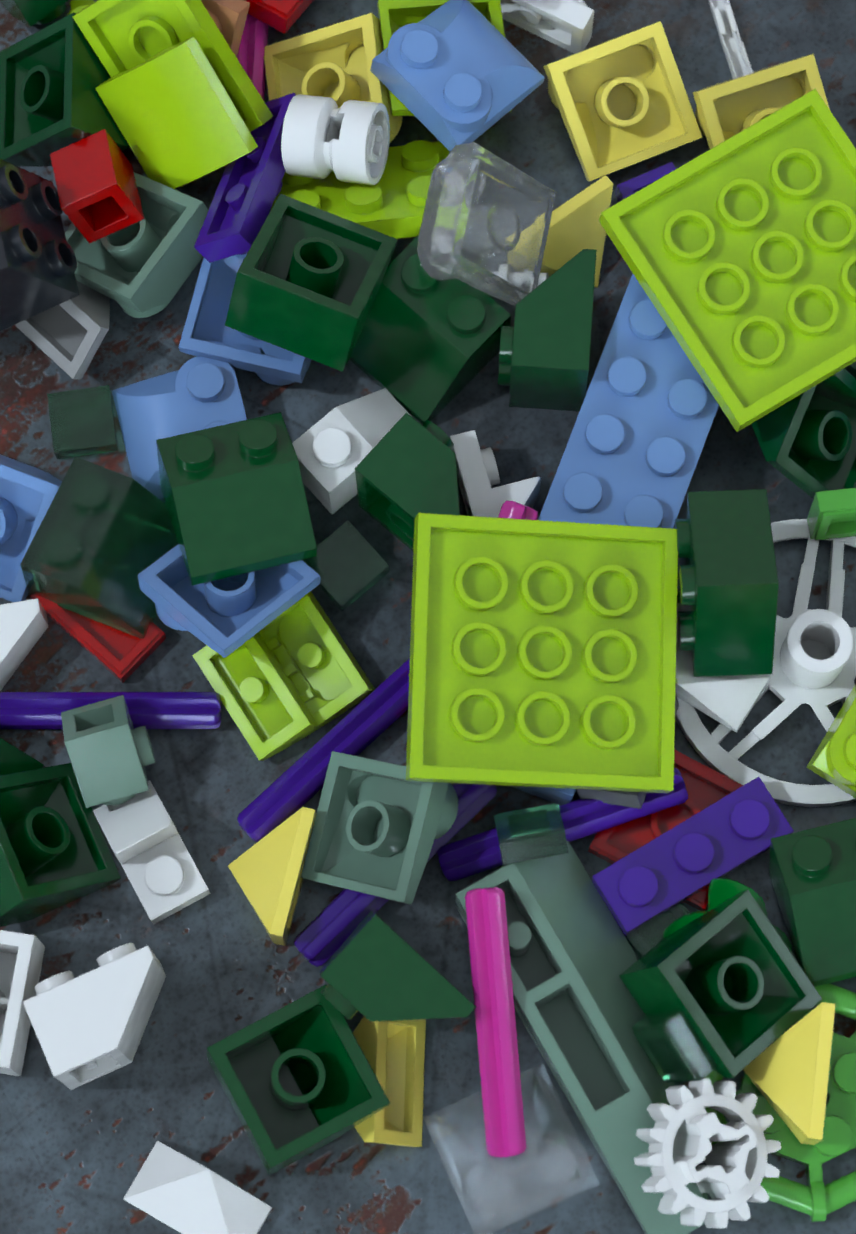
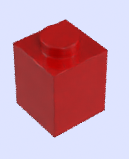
[50,129,144,244]

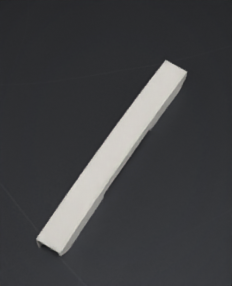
[708,0,753,79]

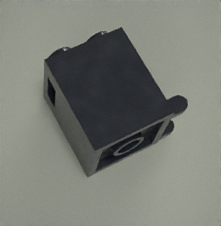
[0,159,80,331]

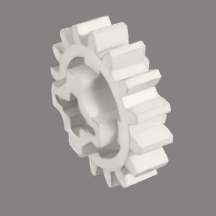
[634,1078,781,1229]

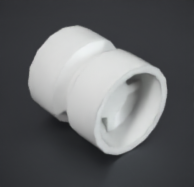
[281,94,390,185]

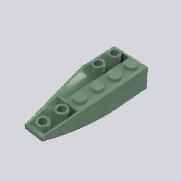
[455,841,709,1234]

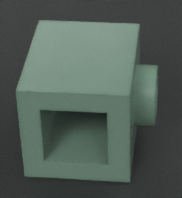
[61,695,156,808]

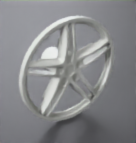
[675,519,856,807]

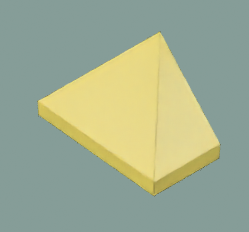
[505,175,613,288]
[228,807,316,946]
[743,1002,836,1145]
[353,1016,426,1147]

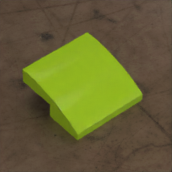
[95,37,258,189]
[192,591,375,761]

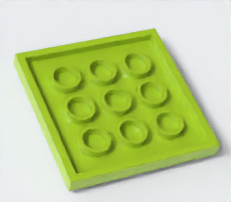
[599,89,856,432]
[406,513,678,793]

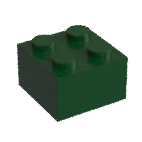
[675,489,779,677]

